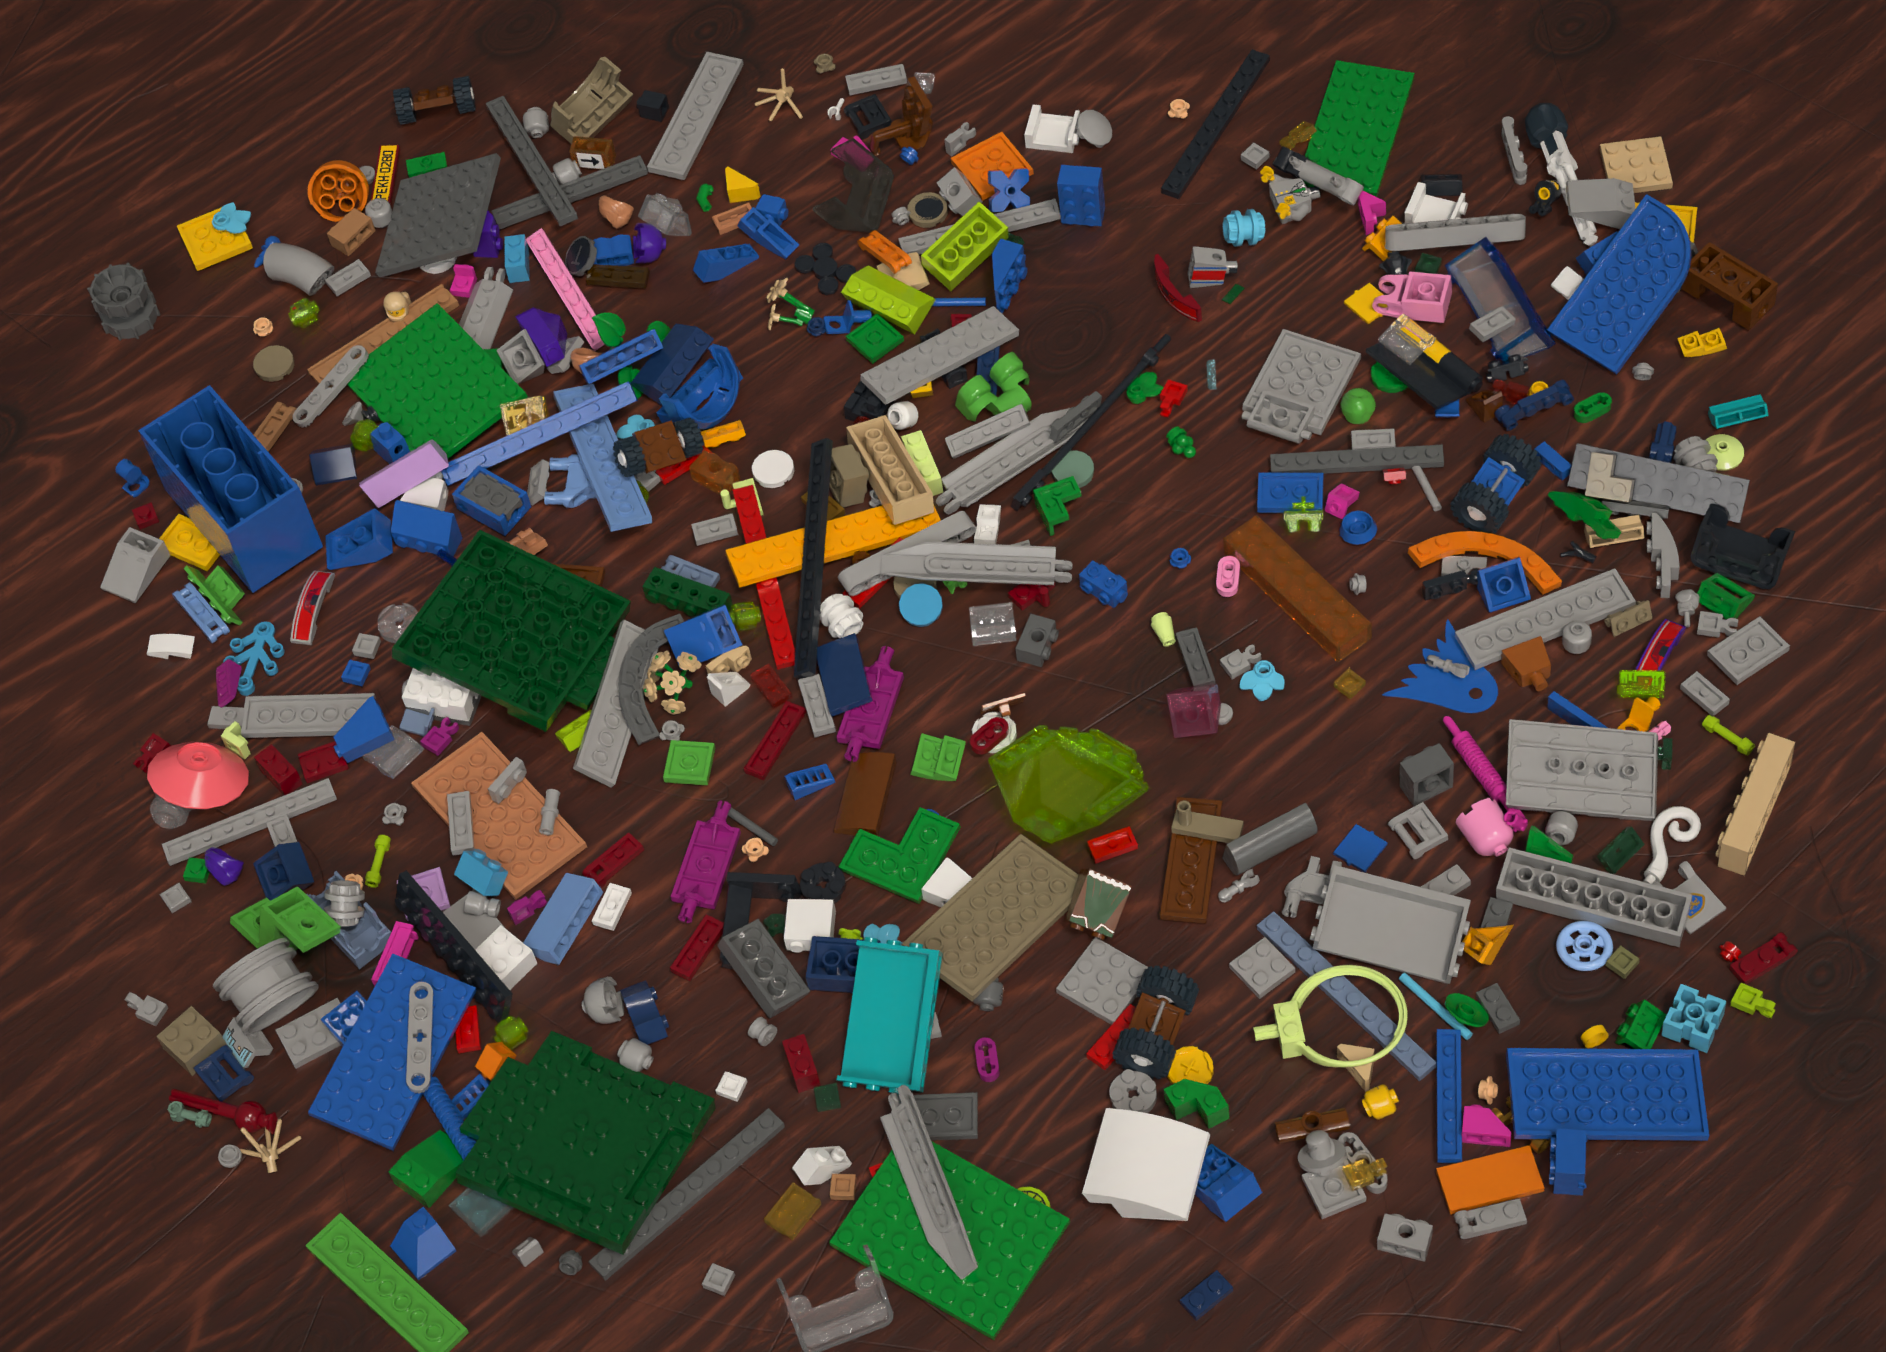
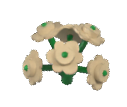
[643,651,701,714]

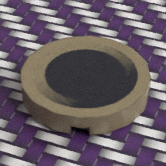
[907,192,948,228]

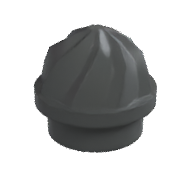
[559,1250,583,1275]

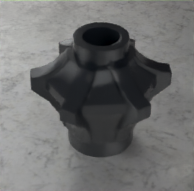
[1379,251,1412,275]

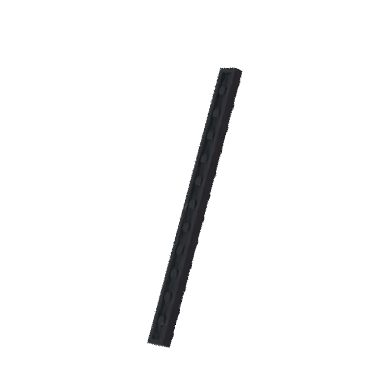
[793,438,833,679]

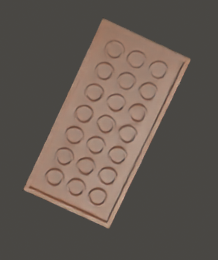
[411,732,587,900]

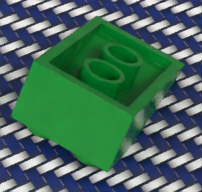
[388,1130,464,1209]

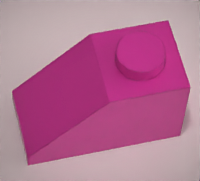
[1462,1105,1511,1147]

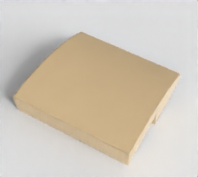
[877,252,930,290]

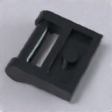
[844,94,892,139]

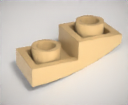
[706,646,752,674]

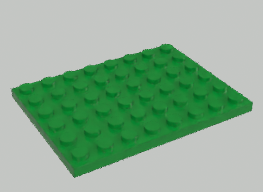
[347,303,528,459]
[829,1141,1070,1340]

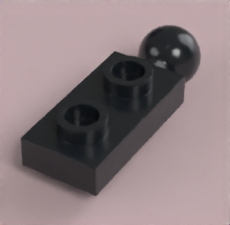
[1422,568,1480,601]

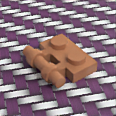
[505,528,548,555]

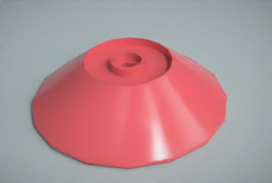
[147,741,249,809]

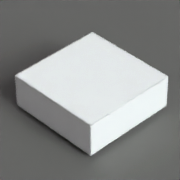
[716,1071,747,1102]

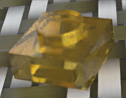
[1334,668,1366,699]

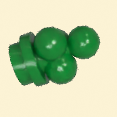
[1166,426,1196,458]

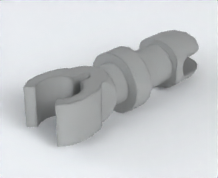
[1426,655,1470,678]
[1218,869,1260,902]

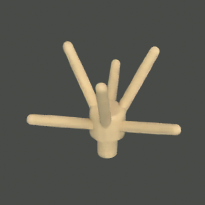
[755,68,803,121]
[240,1119,301,1173]

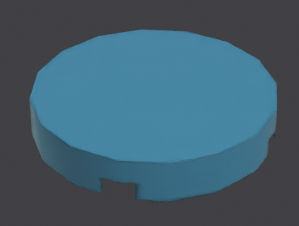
[899,583,943,627]

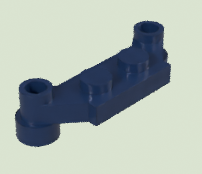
[1494,380,1574,431]

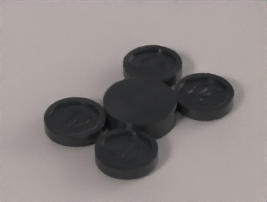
[795,243,856,295]

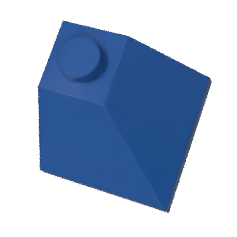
[390,1207,456,1280]

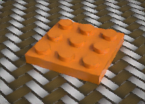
[951,132,1034,201]

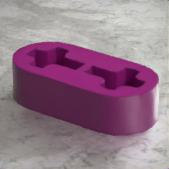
[975,1037,1000,1082]

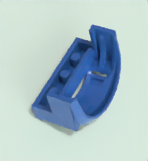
[656,344,743,429]

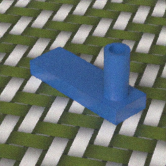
[1548,691,1608,728]

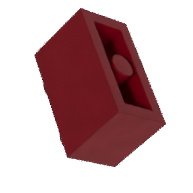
[254,744,303,795]
[782,1034,821,1093]

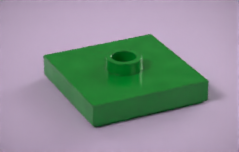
[846,313,904,364]

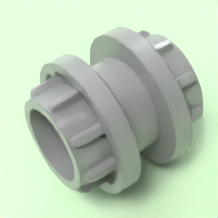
[1673,436,1718,472]
[324,880,365,926]

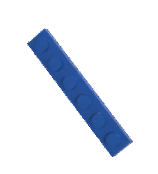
[1437,1029,1462,1163]

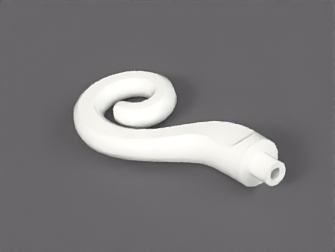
[1643,806,1701,884]

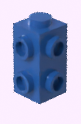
[1079,560,1128,608]

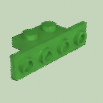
[184,565,245,625]

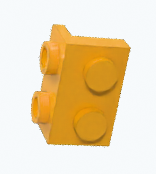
[1362,216,1402,261]

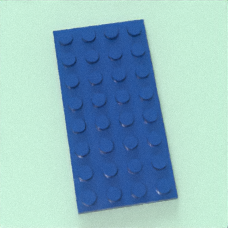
[308,953,476,1151]
[1506,1048,1709,1141]

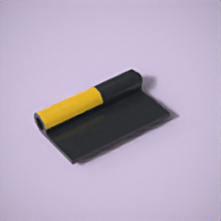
[1365,318,1483,410]

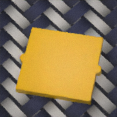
[1344,283,1388,324]

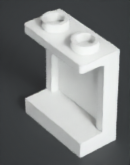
[1024,105,1080,153]

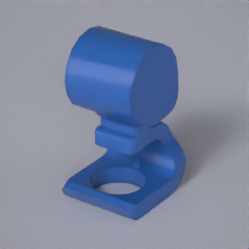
[115,459,149,497]

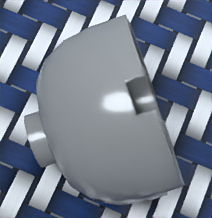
[582,976,624,1024]

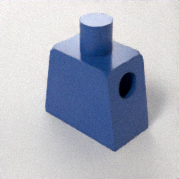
[370,422,410,464]

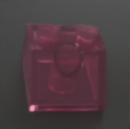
[1167,684,1221,738]

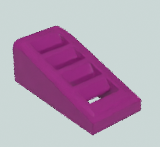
[216,659,242,708]

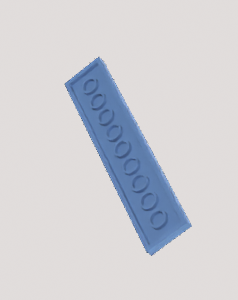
[553,384,652,531]

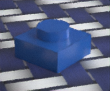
[341,660,371,686]

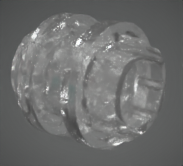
[150,794,192,829]

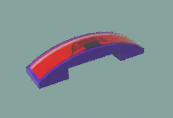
[1629,619,1686,696]

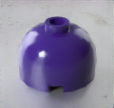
[633,223,666,263]

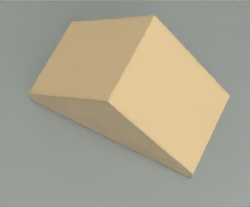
[1337,1044,1374,1092]

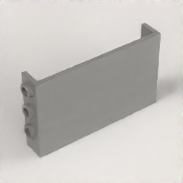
[1310,865,1471,984]

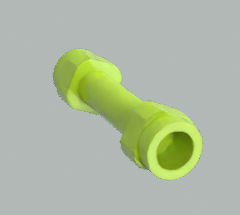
[1702,715,1755,756]
[365,835,391,888]

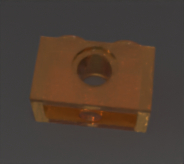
[689,450,740,495]

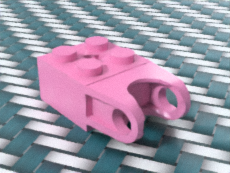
[1372,272,1452,323]

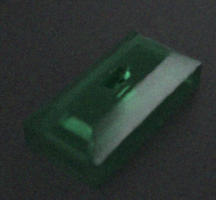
[1597,826,1645,874]

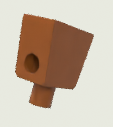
[1501,636,1551,691]

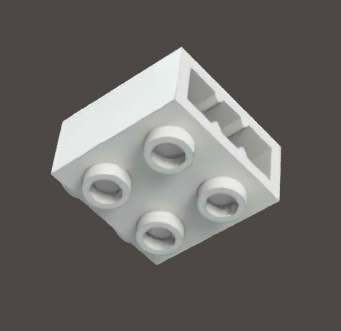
[784,899,836,952]

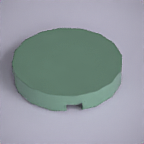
[1052,451,1094,488]

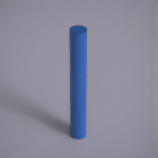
[932,298,986,306]

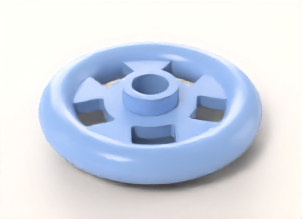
[1556,921,1613,971]

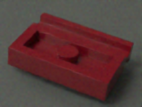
[298,741,349,784]

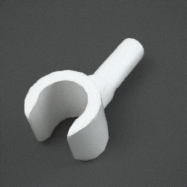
[828,98,844,120]

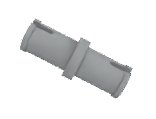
[539,789,560,835]

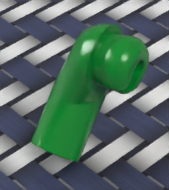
[696,183,714,212]

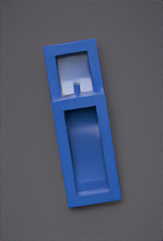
[737,207,799,259]

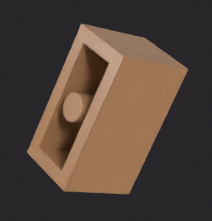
[327,208,375,256]

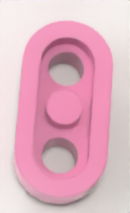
[1216,556,1240,597]

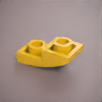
[1677,328,1727,357]

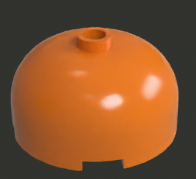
[308,160,369,222]

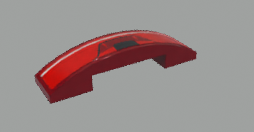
[1154,254,1202,322]

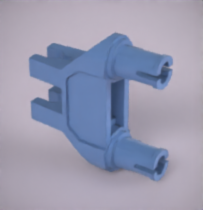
[544,454,596,508]

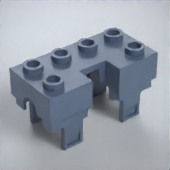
[306,871,391,969]

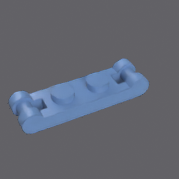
[172,582,230,643]

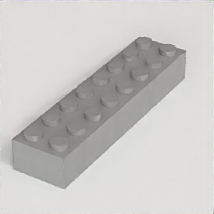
[1496,848,1692,947]

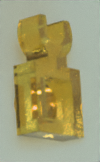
[1279,121,1317,150]

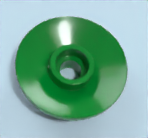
[1445,993,1489,1027]

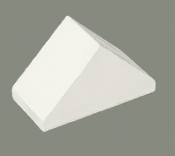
[707,672,750,707]

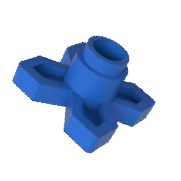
[988,168,1030,212]

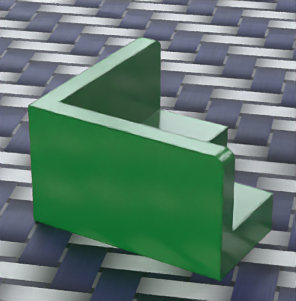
[1033,476,1082,536]

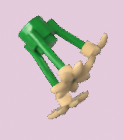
[767,278,815,330]

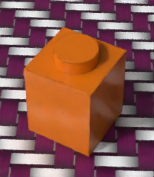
[475,1042,517,1080]

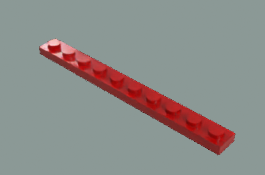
[733,485,795,670]

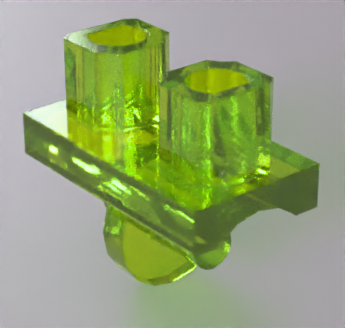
[1284,496,1323,532]

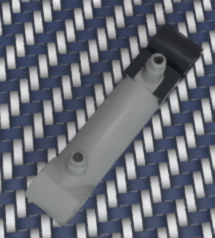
[1272,146,1364,206]

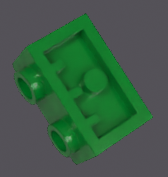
[1615,999,1667,1049]

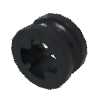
[361,406,380,427]

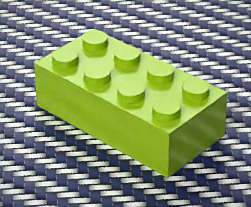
[921,202,1008,291]

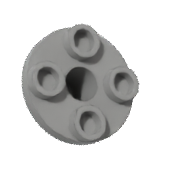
[1298,1130,1347,1176]

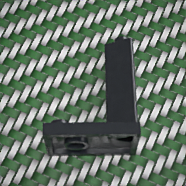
[720,872,802,969]

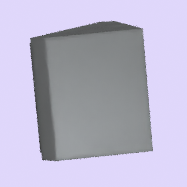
[512,1237,544,1267]

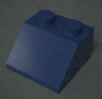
[253,842,314,901]

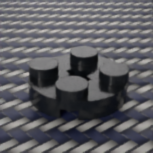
[800,862,846,904]

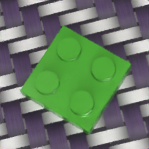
[663,740,715,785]

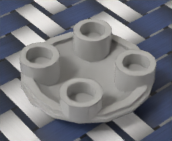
[1076,110,1112,148]

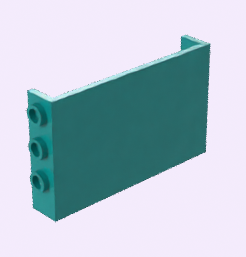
[837,937,943,1094]

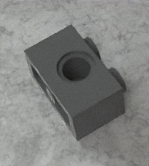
[1015,614,1059,667]

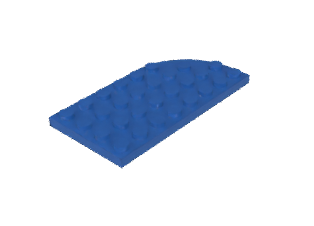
[1547,194,1691,375]

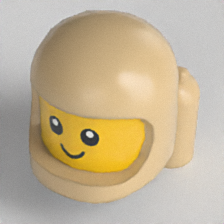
[383,291,411,321]

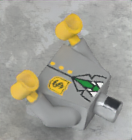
[1260,166,1320,224]

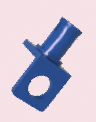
[823,300,872,334]

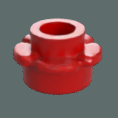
[1719,941,1742,962]

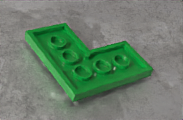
[839,807,961,904]

